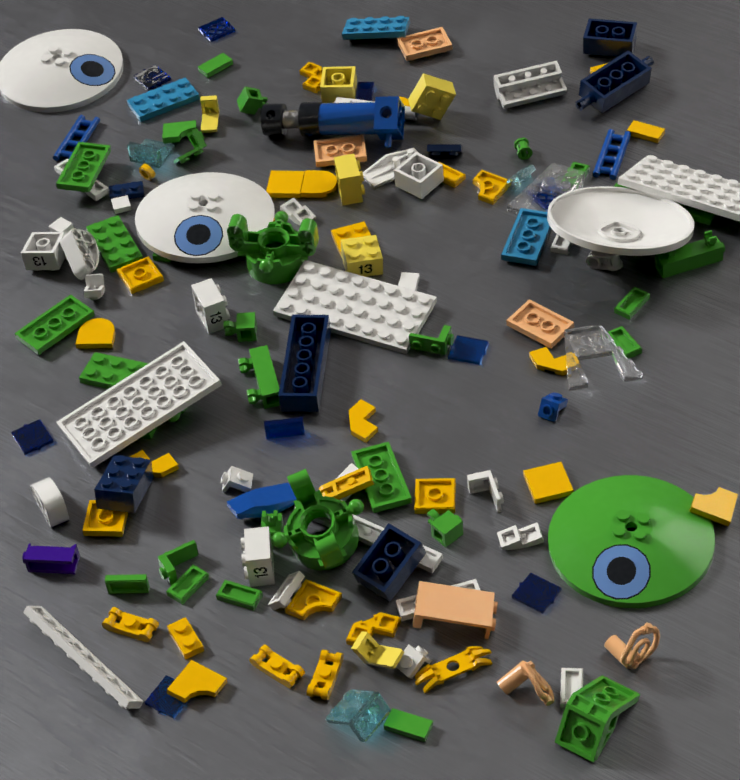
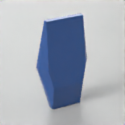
[227,483,297,519]

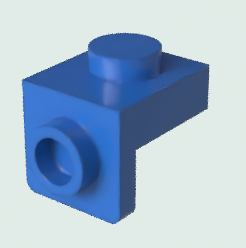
[538,392,568,422]

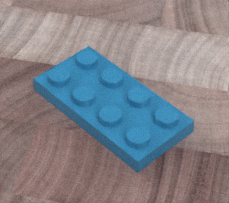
[342,16,410,40]
[127,77,200,122]
[501,208,551,266]

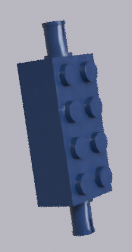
[575,51,654,113]

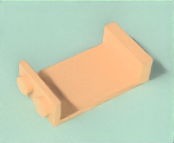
[413,581,498,639]

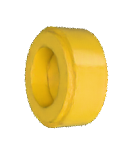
[139,164,156,181]

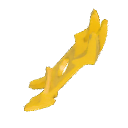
[414,646,492,693]

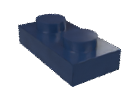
[427,144,463,156]
[109,181,145,201]

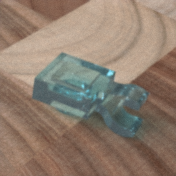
[506,164,536,191]

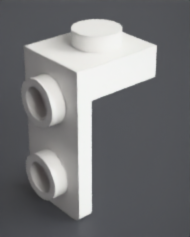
[467,470,504,512]

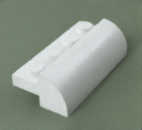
[493,61,567,109]

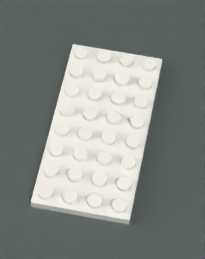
[618,155,740,222]
[273,260,437,355]
[56,341,222,468]

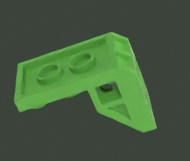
[555,675,640,762]

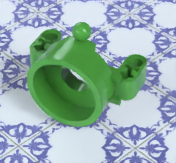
[227,211,319,284]
[272,469,364,570]

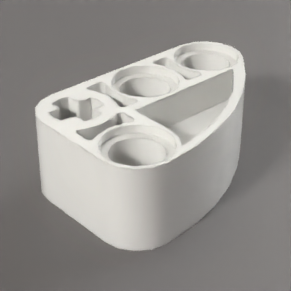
[60,228,99,280]
[30,477,69,528]

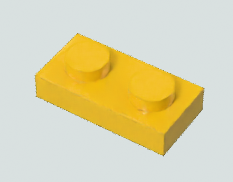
[167,617,204,660]

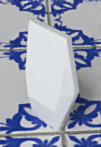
[363,148,419,189]

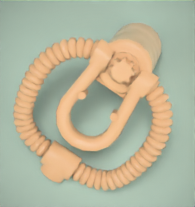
[604,622,660,669]
[497,660,554,706]

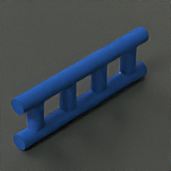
[53,115,100,161]
[593,129,631,180]

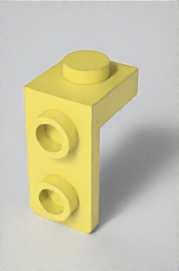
[200,95,220,133]
[351,631,404,669]

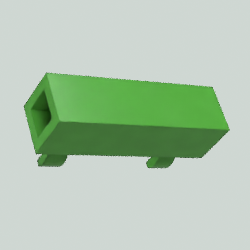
[655,230,725,278]
[238,345,280,409]

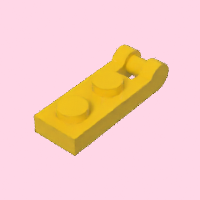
[319,466,374,500]

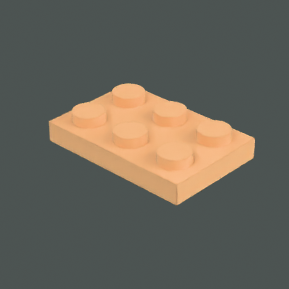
[397,27,453,61]
[313,135,367,167]
[506,299,574,349]

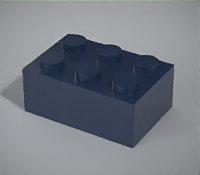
[583,18,637,57]
[94,455,153,513]
[352,523,426,602]

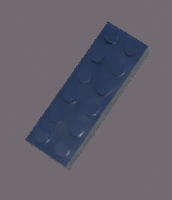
[278,315,331,412]

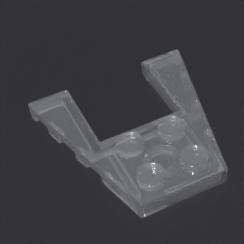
[507,163,585,214]
[564,324,643,391]

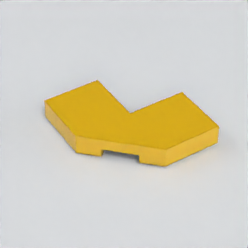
[299,62,323,93]
[529,346,580,376]
[348,399,378,443]
[129,450,179,478]
[346,612,401,646]

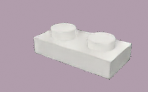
[268,571,305,610]

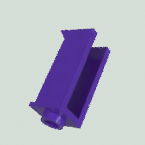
[22,543,80,574]

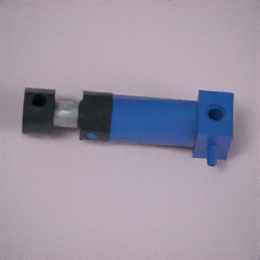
[261,96,405,148]

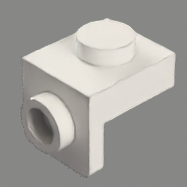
[83,274,105,300]
[220,466,253,492]
[396,644,432,679]

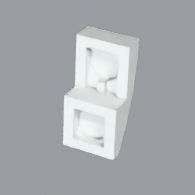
[280,198,316,226]
[497,522,544,550]

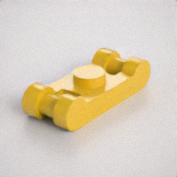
[102,607,159,642]
[249,644,305,688]
[306,649,344,700]

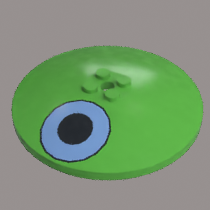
[548,475,715,608]

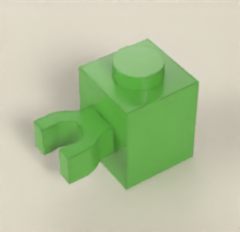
[237,86,268,115]
[224,312,257,342]
[427,509,463,548]
[261,510,284,546]

